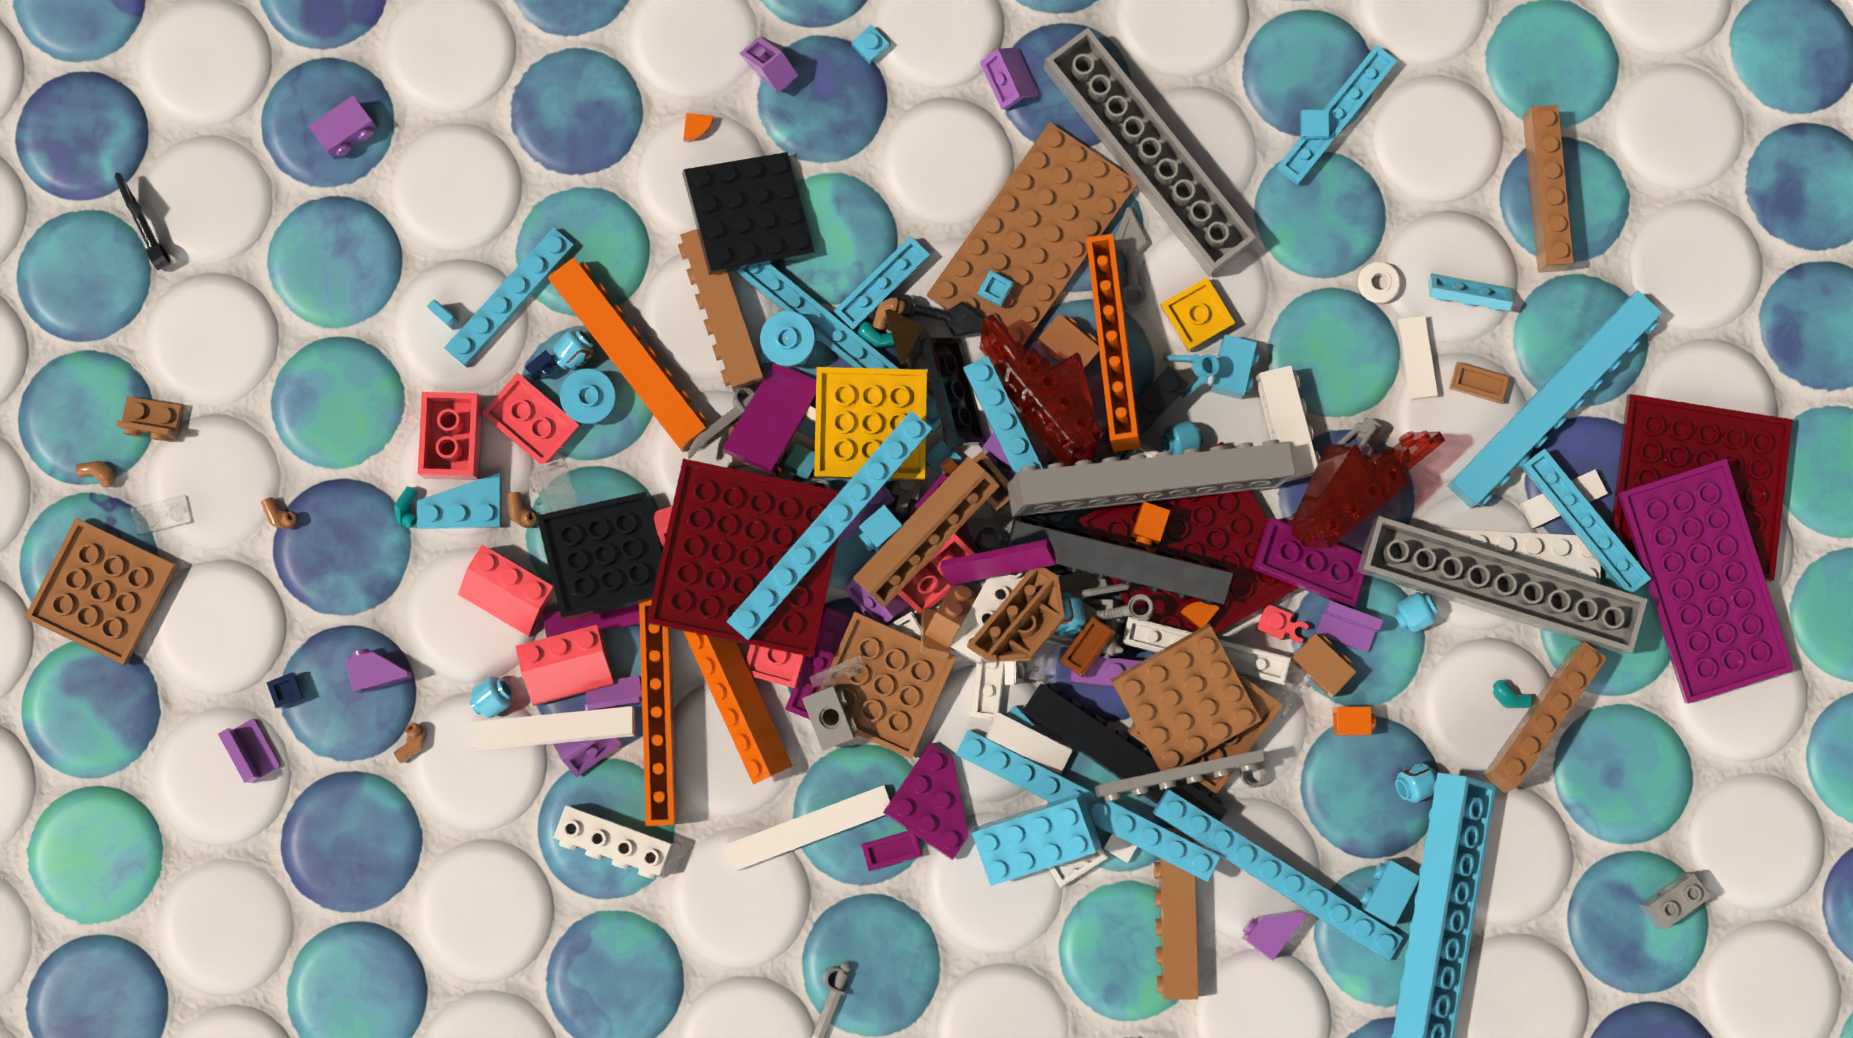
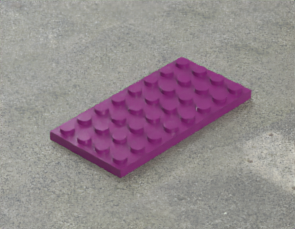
[1617,459,1794,704]

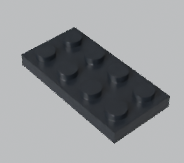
[920,337,987,446]

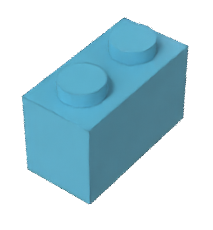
[1209,335,1259,399]
[859,505,902,552]
[1359,860,1420,927]

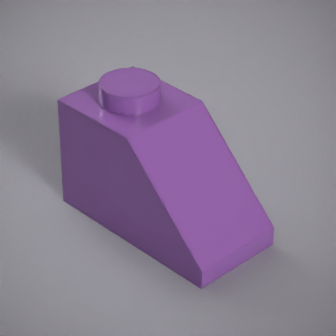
[739,36,798,93]
[345,649,413,693]
[1242,911,1306,960]

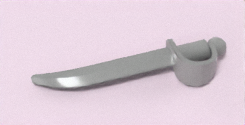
[688,387,756,459]
[812,962,851,1038]

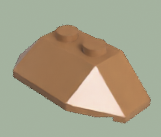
[967,567,1065,662]

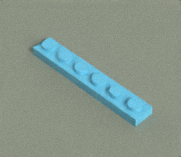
[1276,44,1397,185]
[444,227,575,367]
[963,356,1043,515]
[1521,449,1651,594]

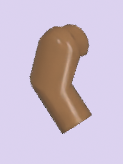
[872,297,906,330]
[76,461,116,487]
[507,492,537,528]
[260,497,297,530]
[394,723,425,764]

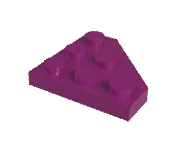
[882,743,968,860]

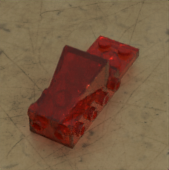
[979,314,1102,467]
[1286,430,1446,548]

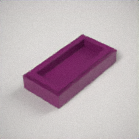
[861,831,922,871]

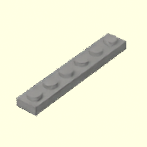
[1094,750,1265,802]

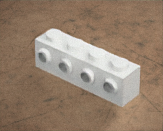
[1255,366,1321,482]
[950,570,1029,664]
[553,805,673,879]

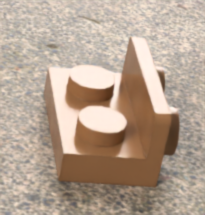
[115,396,184,442]

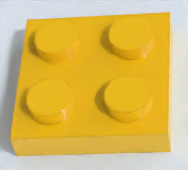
[1160,277,1235,352]

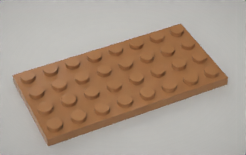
[926,122,1137,357]

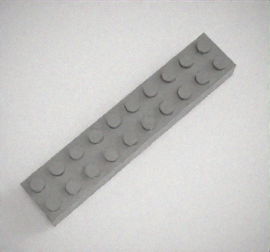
[1044,28,1256,277]
[1007,440,1295,517]
[1357,516,1648,654]

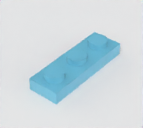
[1428,273,1513,311]

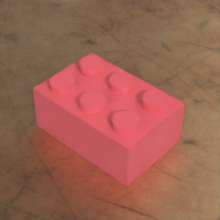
[418,392,483,480]

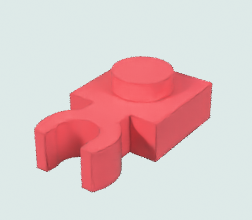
[1255,605,1309,643]

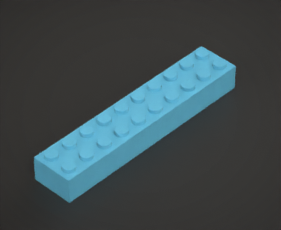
[1391,773,1496,1038]

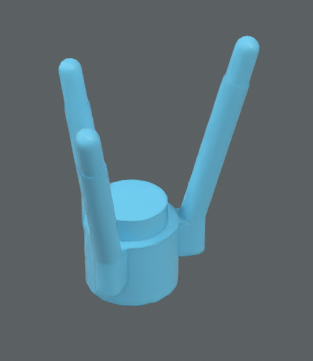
[1163,354,1221,399]

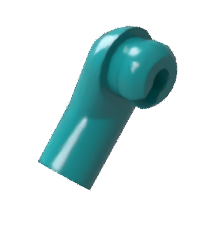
[858,322,895,349]
[394,486,418,528]
[1493,680,1532,708]

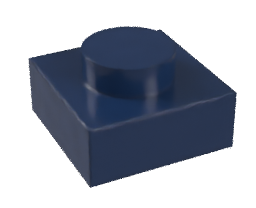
[525,350,557,380]
[266,672,305,709]

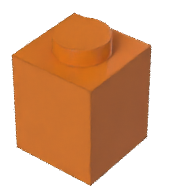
[1131,502,1170,546]
[1332,707,1376,736]

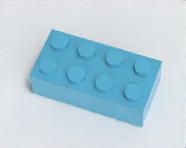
[972,792,1101,886]

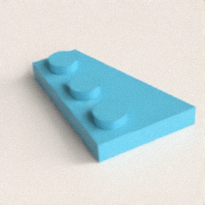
[417,472,502,529]

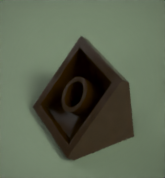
[885,309,931,369]

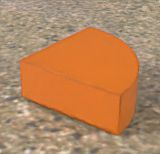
[683,113,714,142]
[1180,602,1219,628]

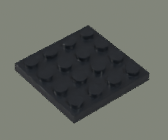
[682,152,815,275]
[537,492,662,621]

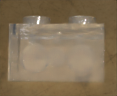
[1257,655,1311,719]

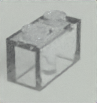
[529,458,580,515]
[1024,640,1062,683]

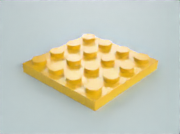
[814,367,927,480]

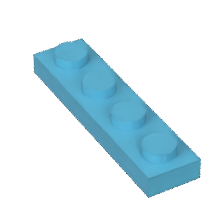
[834,236,930,331]

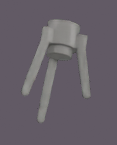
[1320,418,1384,476]

